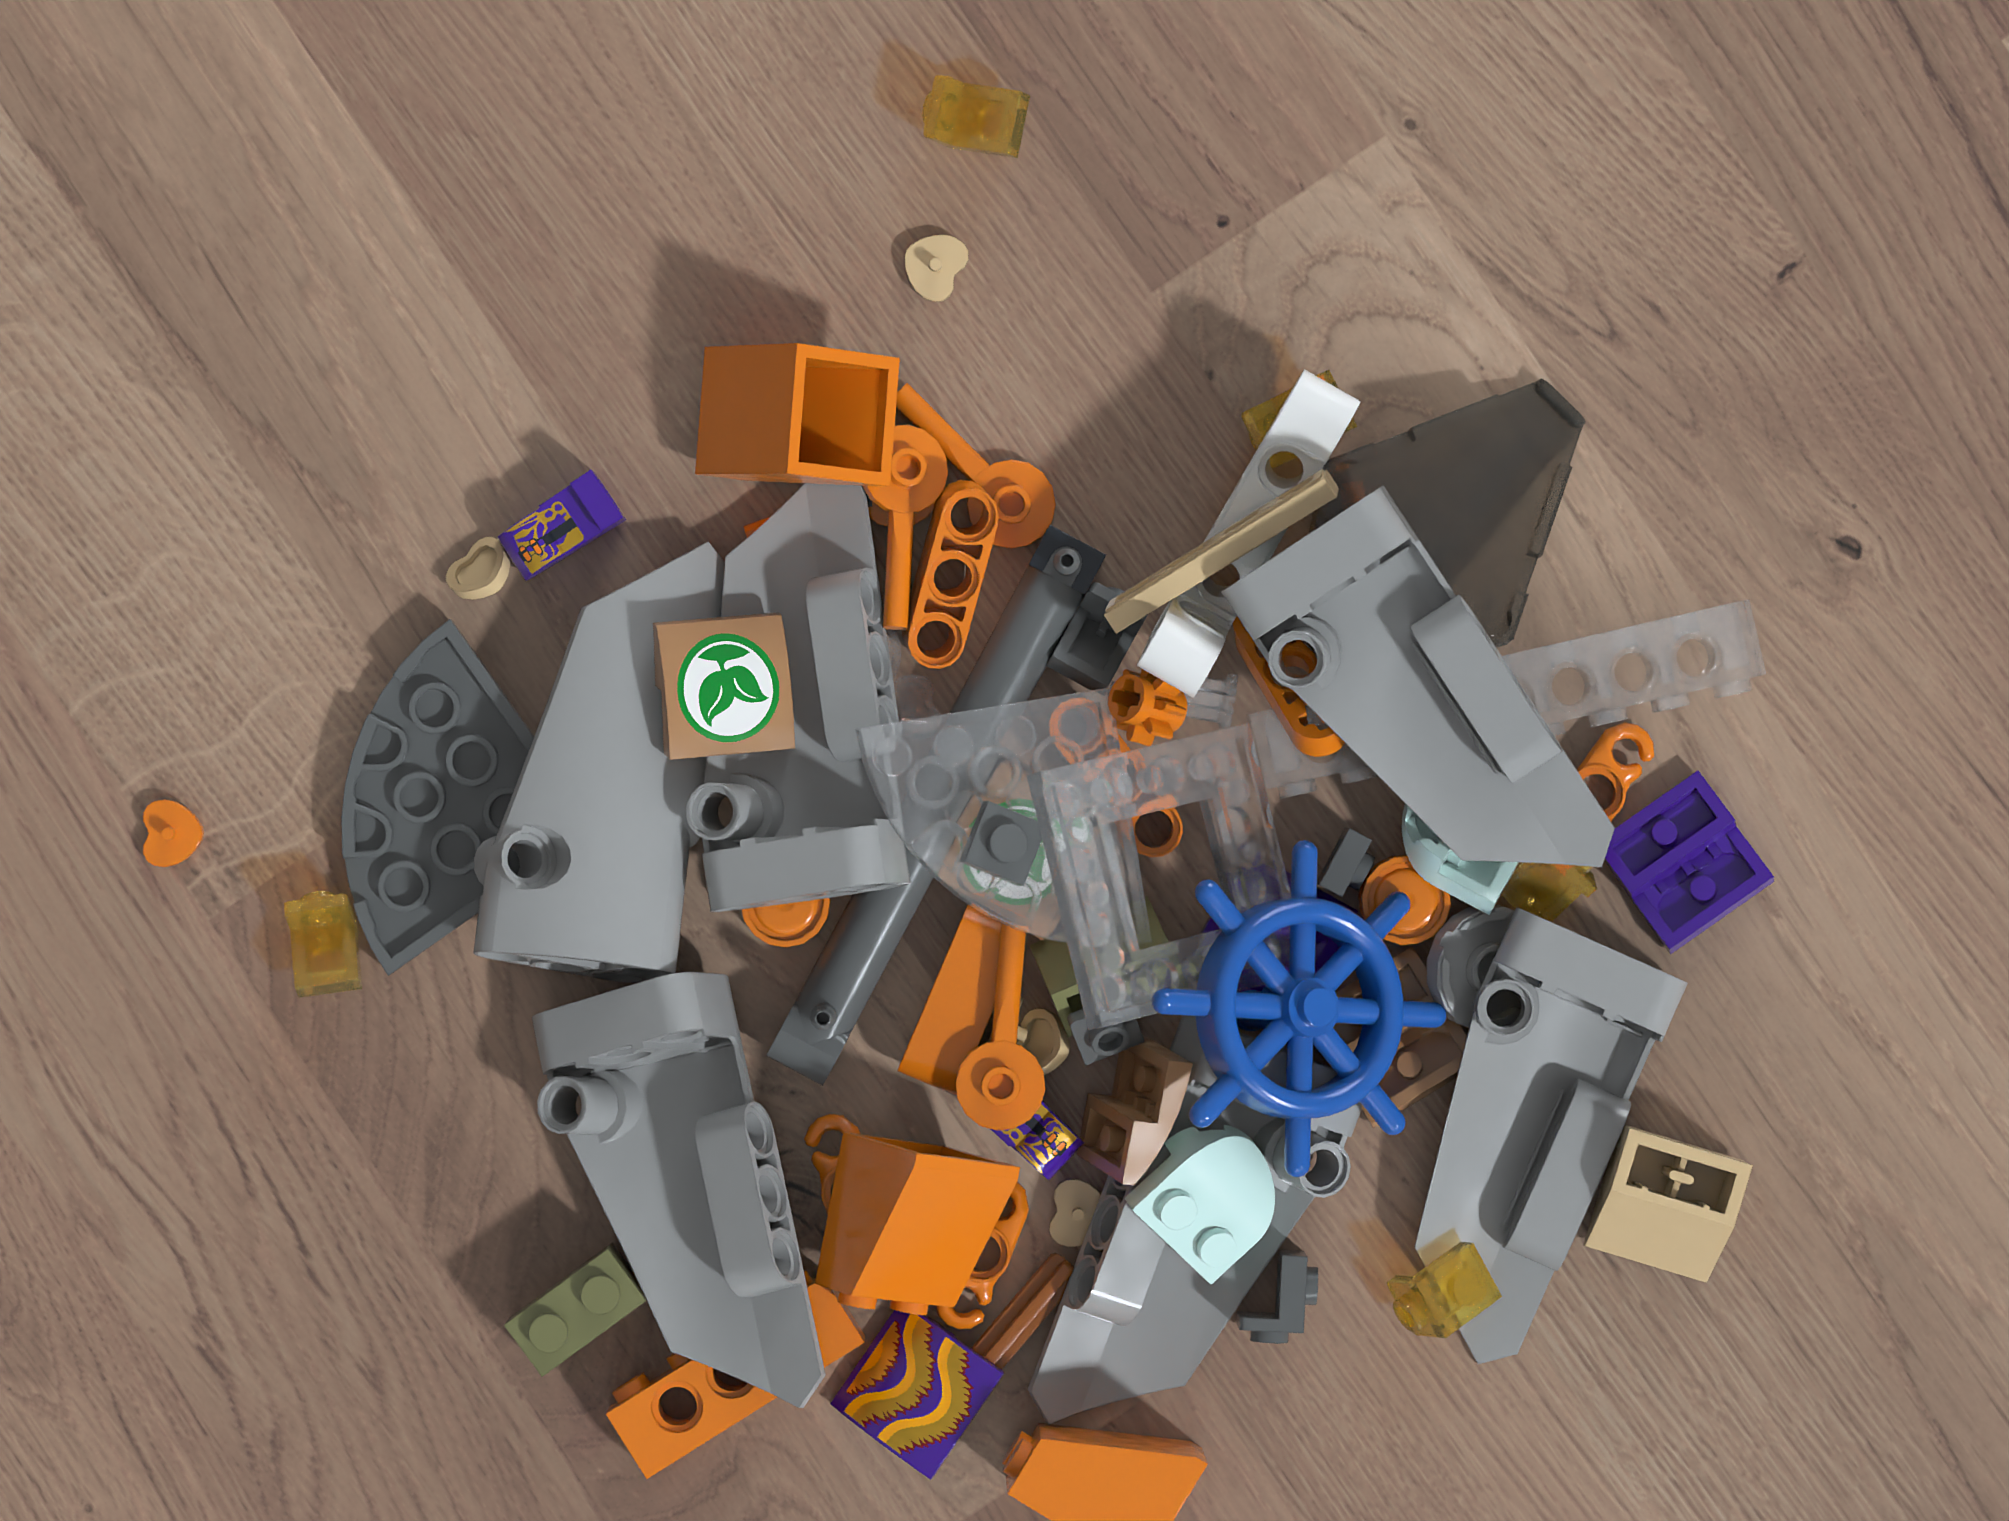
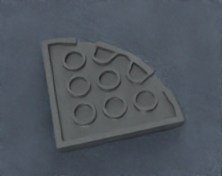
[341,619,534,976]

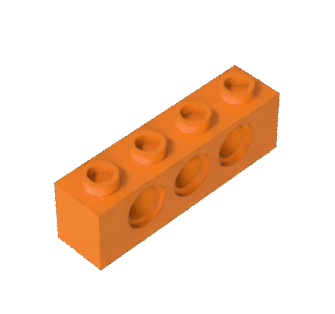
[606,1270,865,1479]

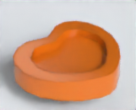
[143,799,204,867]

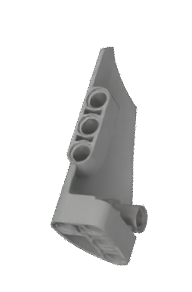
[1222,485,1615,867]
[473,542,725,983]
[1414,907,1688,1364]
[532,972,826,1408]

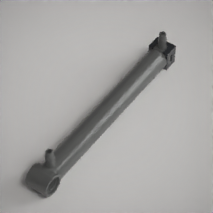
[766,525,1106,1086]

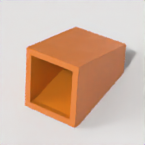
[695,343,900,487]
[815,1132,1020,1315]
[1002,1423,1208,1521]

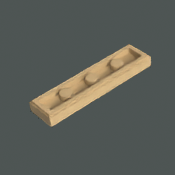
[1104,469,1339,634]

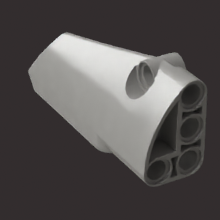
[686,483,911,912]
[1028,1015,1363,1424]

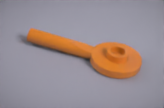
[896,383,1056,549]
[863,425,948,630]
[955,924,1045,1131]

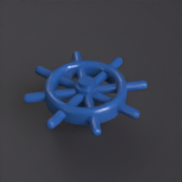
[1151,840,1447,1177]

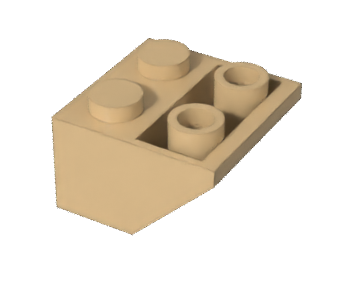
[1583,1125,1753,1283]

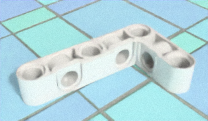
[1137,369,1361,698]

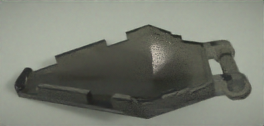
[1301,379,1586,656]

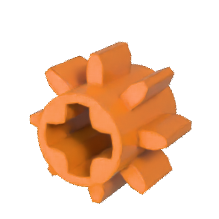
[1108,669,1187,747]

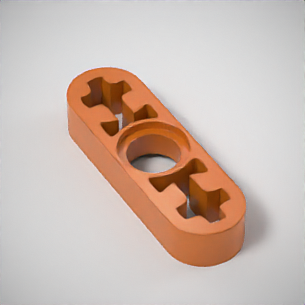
[1233,616,1345,757]

